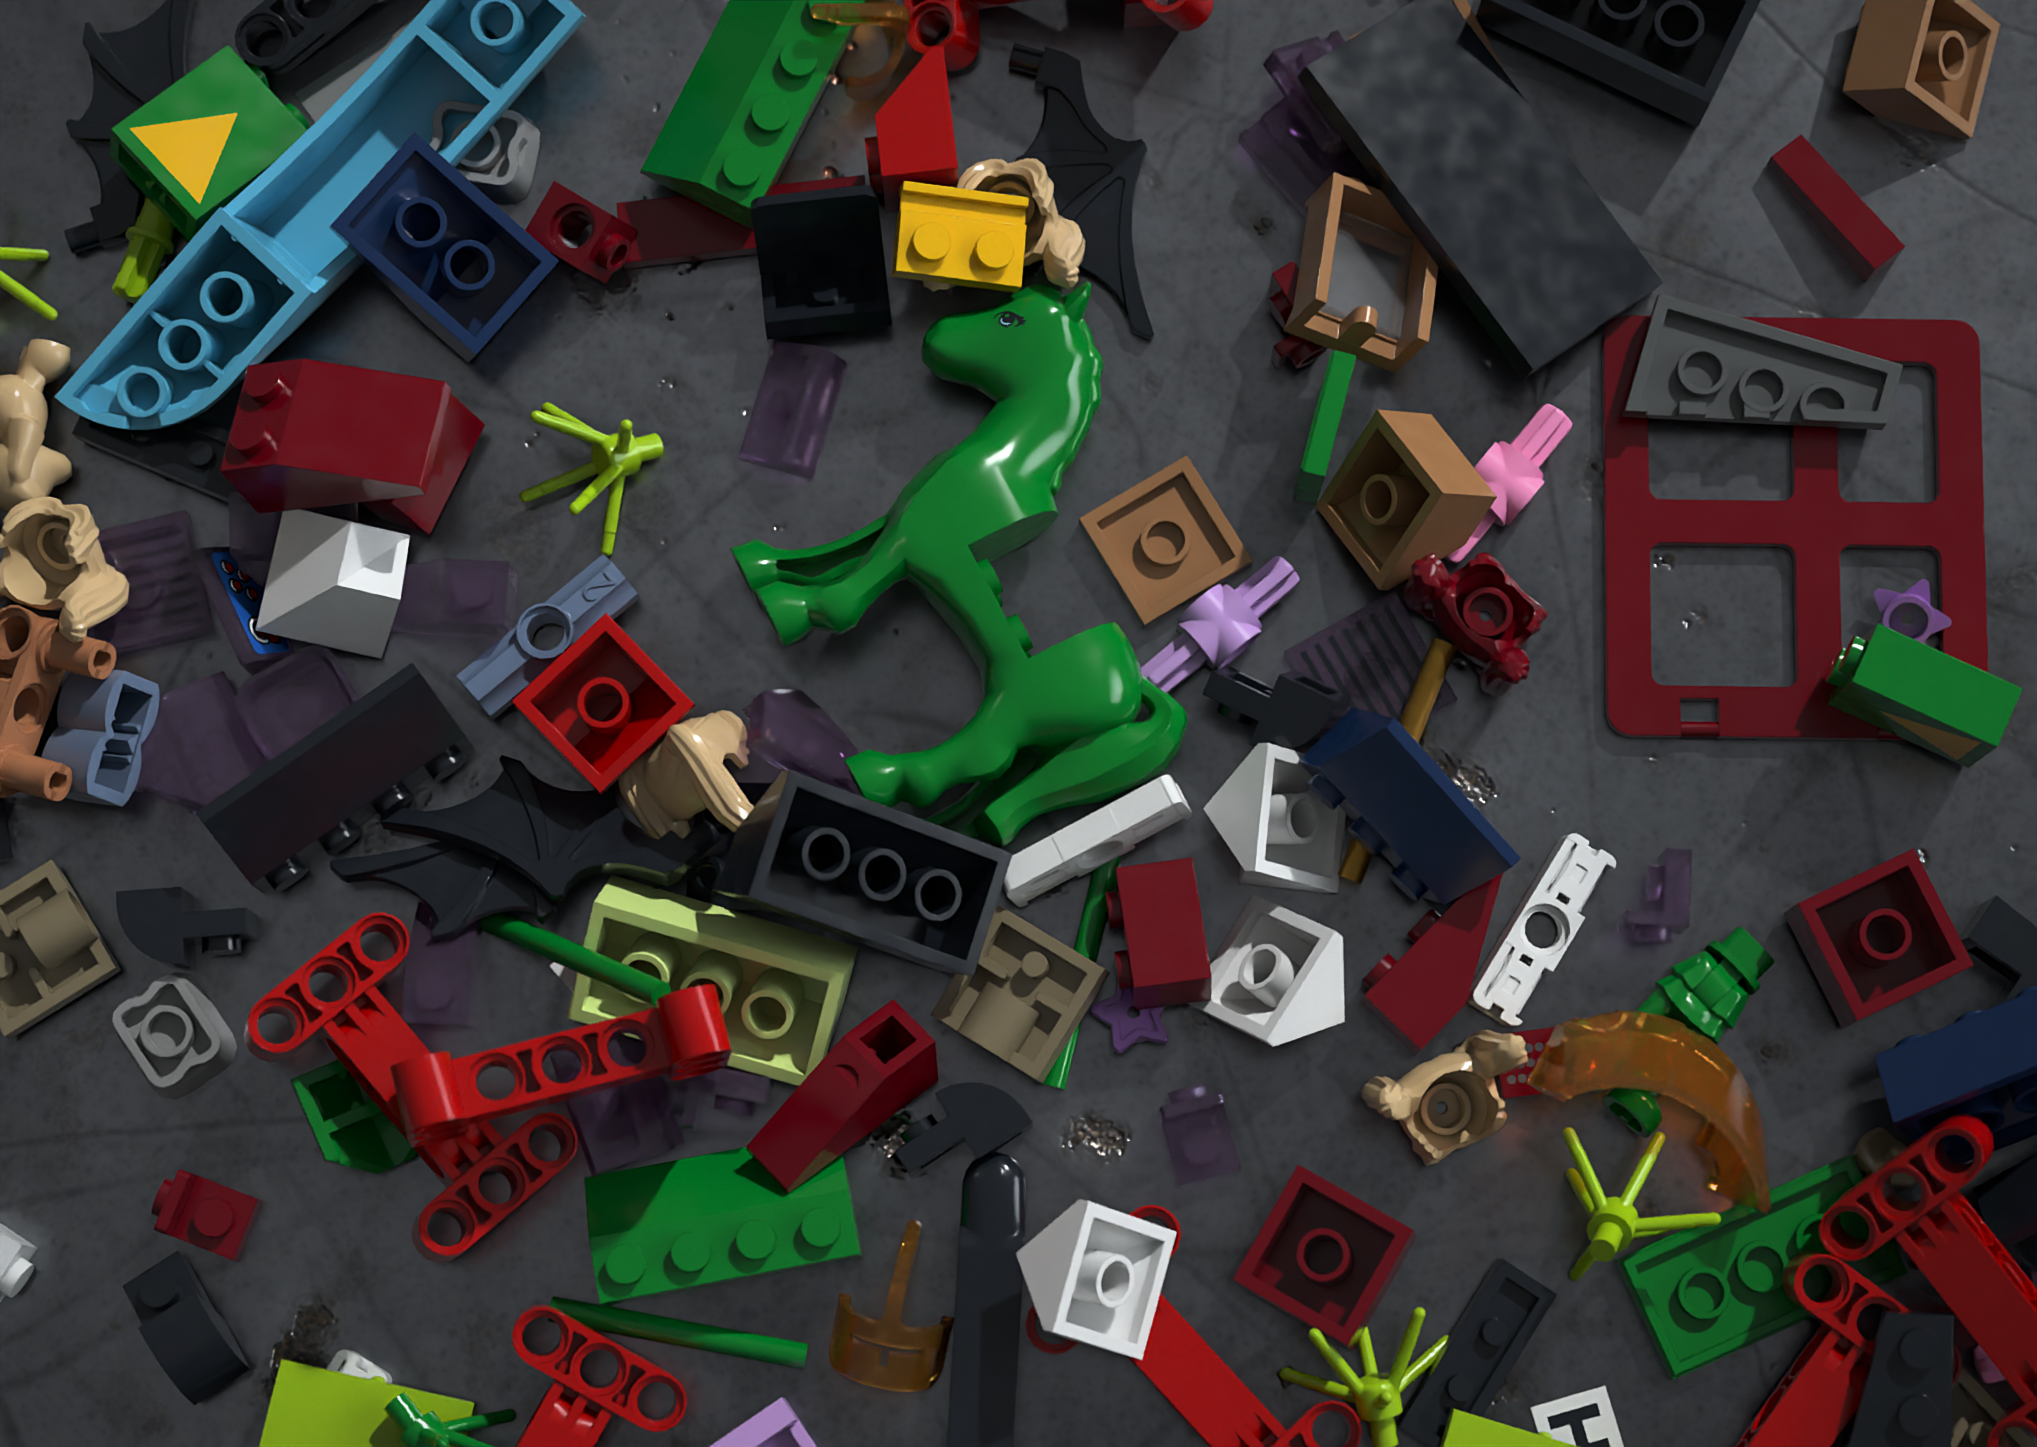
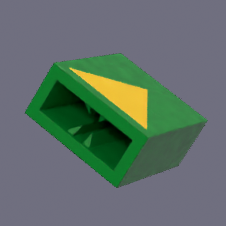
[110,45,310,242]
[1826,623,2023,768]

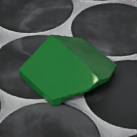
[290,1029,416,1174]

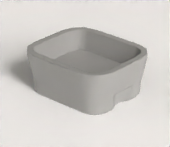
[429,101,540,205]
[112,972,237,1099]

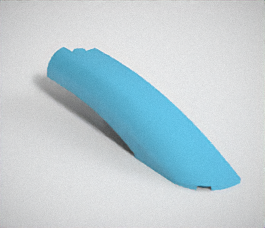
[55,0,587,430]

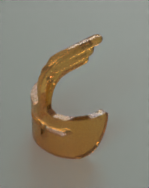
[810,0,911,101]
[829,1220,954,1392]

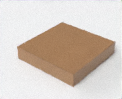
[1079,455,1253,629]

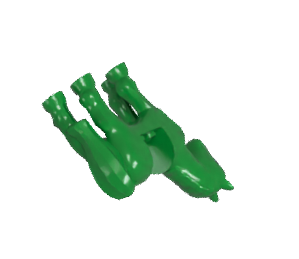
[730,281,1188,848]

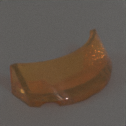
[1527,1010,1771,1213]

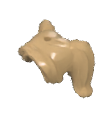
[923,158,1085,292]
[0,497,129,644]
[618,710,754,839]
[1360,1030,1528,1166]

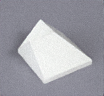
[255,509,410,659]
[1203,743,1346,893]
[1187,894,1345,1047]
[1016,1199,1177,1360]

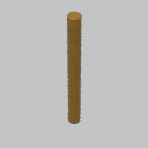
[1338,638,1457,884]

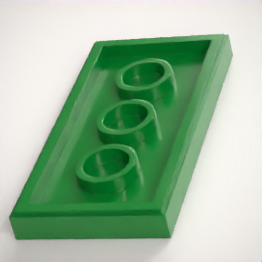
[1614,1154,1908,1380]

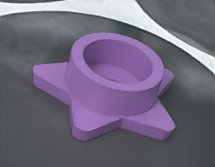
[1873,579,1952,644]
[1090,984,1169,1053]

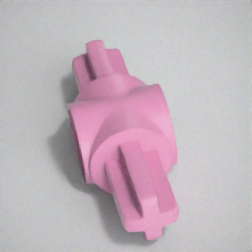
[1444,403,1572,564]

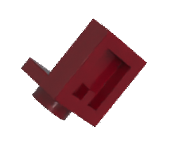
[1267,261,1328,369]
[152,1169,262,1261]

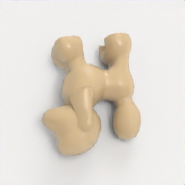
[0,339,72,513]

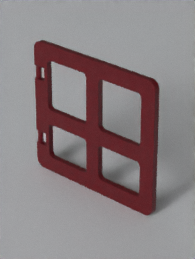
[1601,315,1988,741]

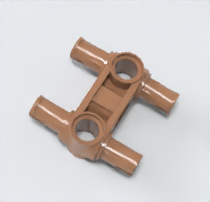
[0,605,116,801]

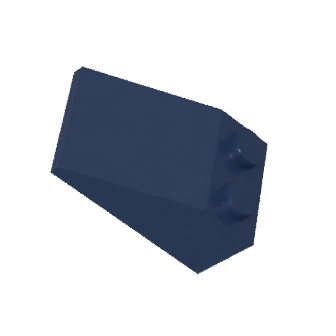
[329,132,559,362]

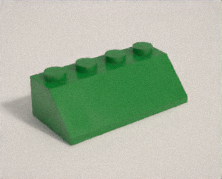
[640,0,867,230]
[584,1147,863,1306]

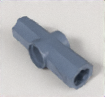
[456,554,640,720]

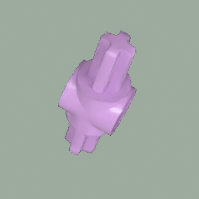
[1141,556,1300,694]

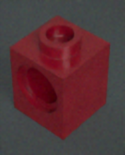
[525,181,637,284]

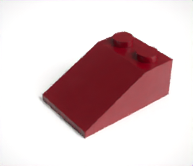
[220,359,451,514]

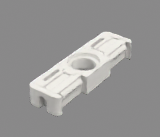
[1002,775,1193,907]
[1467,833,1616,1027]

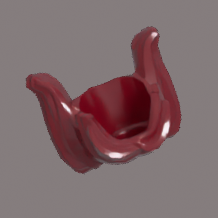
[1404,552,1549,697]

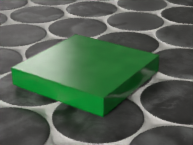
[1293,350,1357,505]

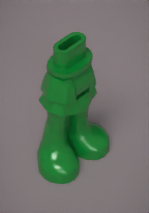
[1561,927,1775,1138]

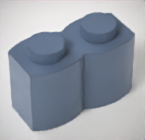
[41,669,160,807]

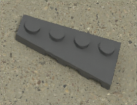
[1622,293,1903,430]

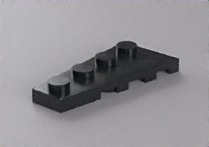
[1845,1310,1954,1447]

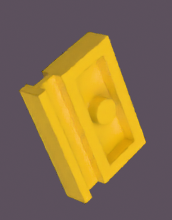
[892,181,1029,293]

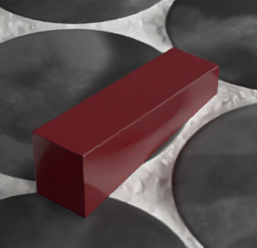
[1767,134,1905,283]

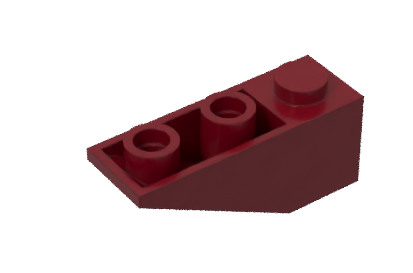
[1360,873,1503,1056]
[746,999,939,1194]

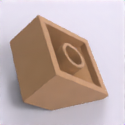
[1842,0,2000,139]
[1315,409,1497,590]

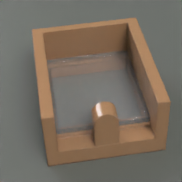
[1283,172,1439,373]

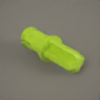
[112,196,176,304]

